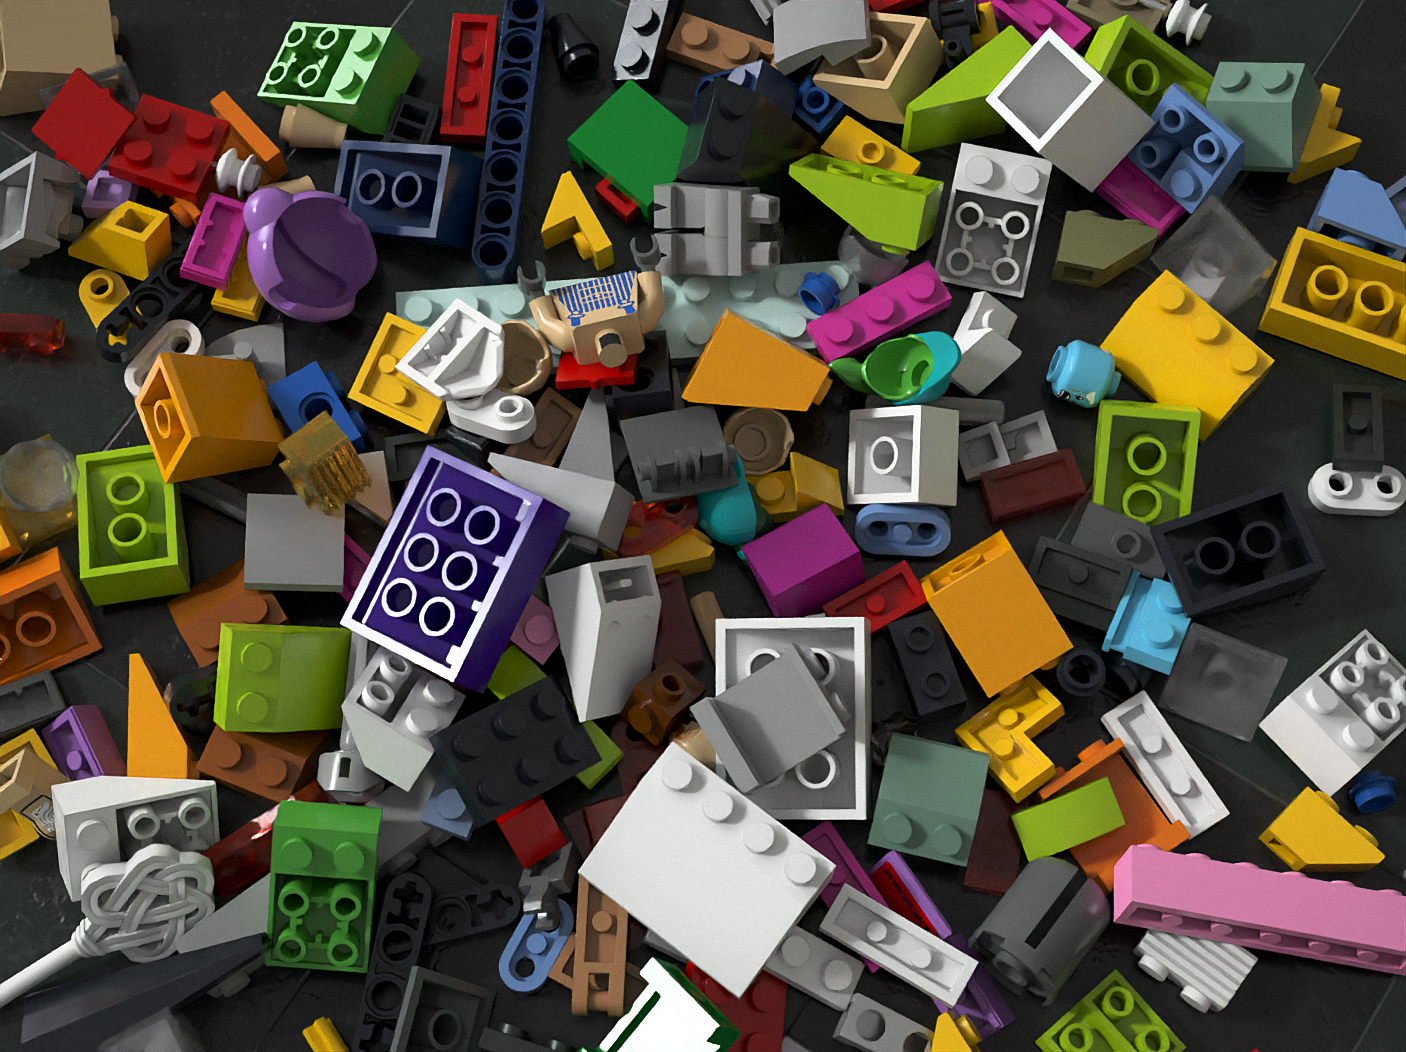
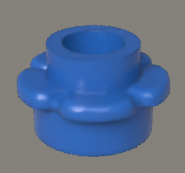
[797,272,840,316]
[1348,770,1397,813]

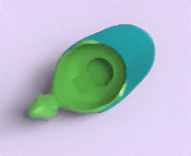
[828,331,962,406]

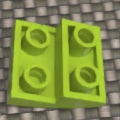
[1035,969,1186,1052]

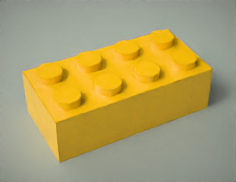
[1258,227,1406,381]

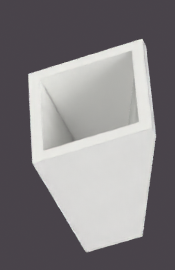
[986,28,1156,193]

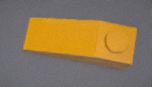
[127,653,205,780]

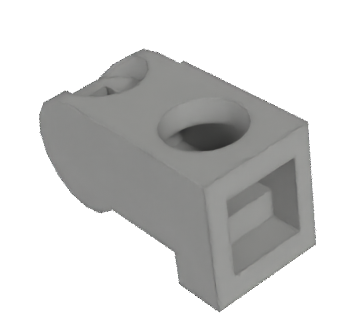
[832,993,935,1052]

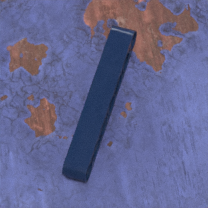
[472,0,548,286]

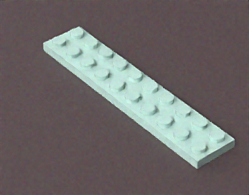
[396,259,859,374]

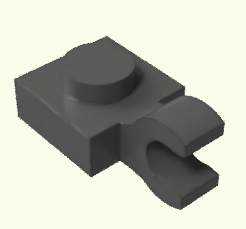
[518,841,581,932]

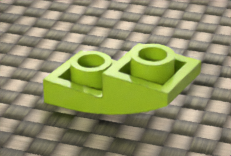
[1011,776,1126,862]

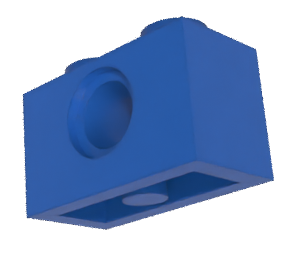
[266,361,369,467]

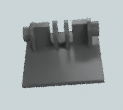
[620,404,739,505]

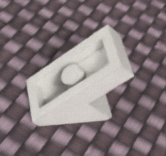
[951,291,1022,396]

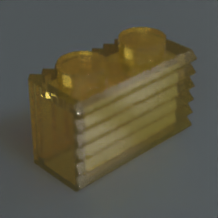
[277,410,372,516]

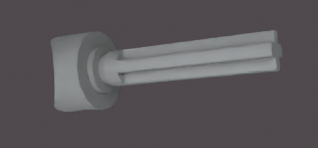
[317,630,385,803]

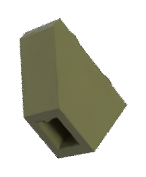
[1052,210,1159,288]

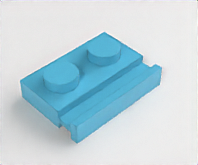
[1101,570,1192,675]

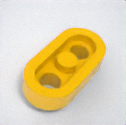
[79,269,144,345]

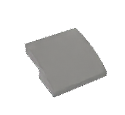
[773,0,871,76]
[244,493,345,592]

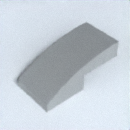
[958,410,1060,482]

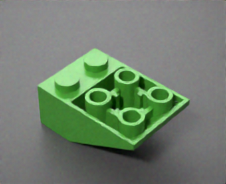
[257,22,421,135]
[265,800,383,973]

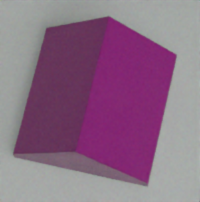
[740,503,866,618]

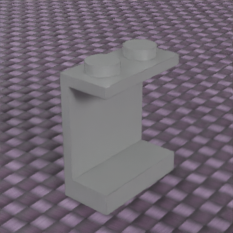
[690,643,852,795]

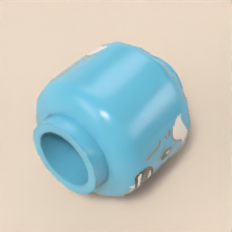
[1046,340,1121,408]

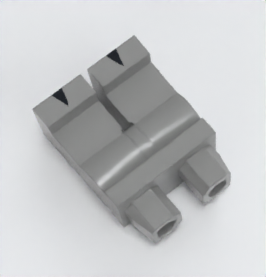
[654,182,780,276]

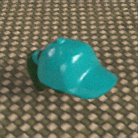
[694,452,775,568]

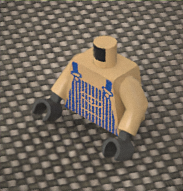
[517,235,665,368]

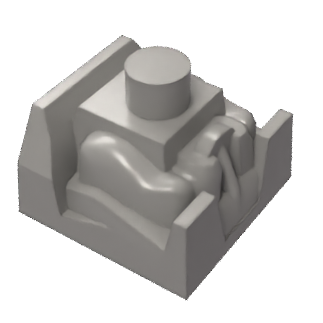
[0,151,83,270]

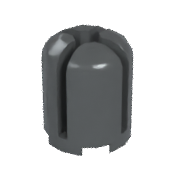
[968,856,1111,1006]

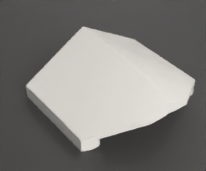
[395,298,505,402]

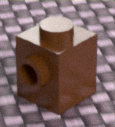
[620,657,707,746]

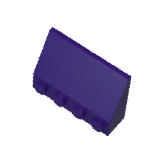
[340,445,571,694]

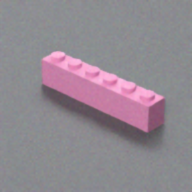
[1114,844,1406,976]

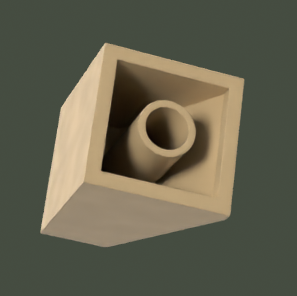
[0,0,123,116]

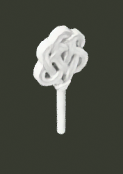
[0,844,215,1008]

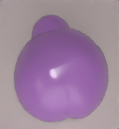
[244,187,378,323]

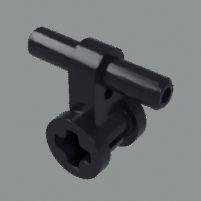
[929,0,982,71]

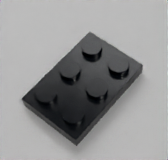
[428,673,602,828]

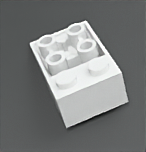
[935,142,1053,298]
[545,555,661,722]
[1259,629,1406,797]
[51,776,222,902]

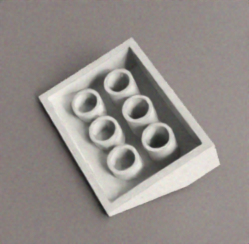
[716,617,872,820]
[578,741,836,999]

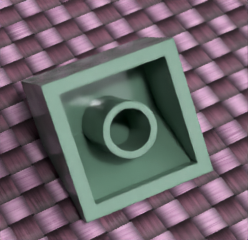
[1206,62,1322,173]
[868,732,990,867]

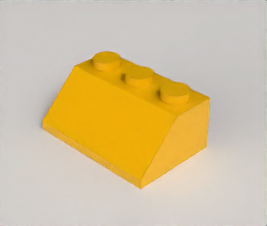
[1100,269,1275,444]

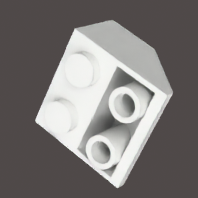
[341,645,466,792]

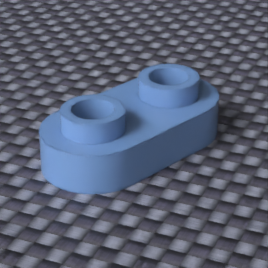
[855,503,951,556]
[499,898,575,994]

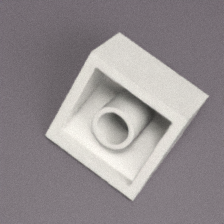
[847,405,959,507]

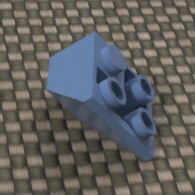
[1126,83,1245,214]

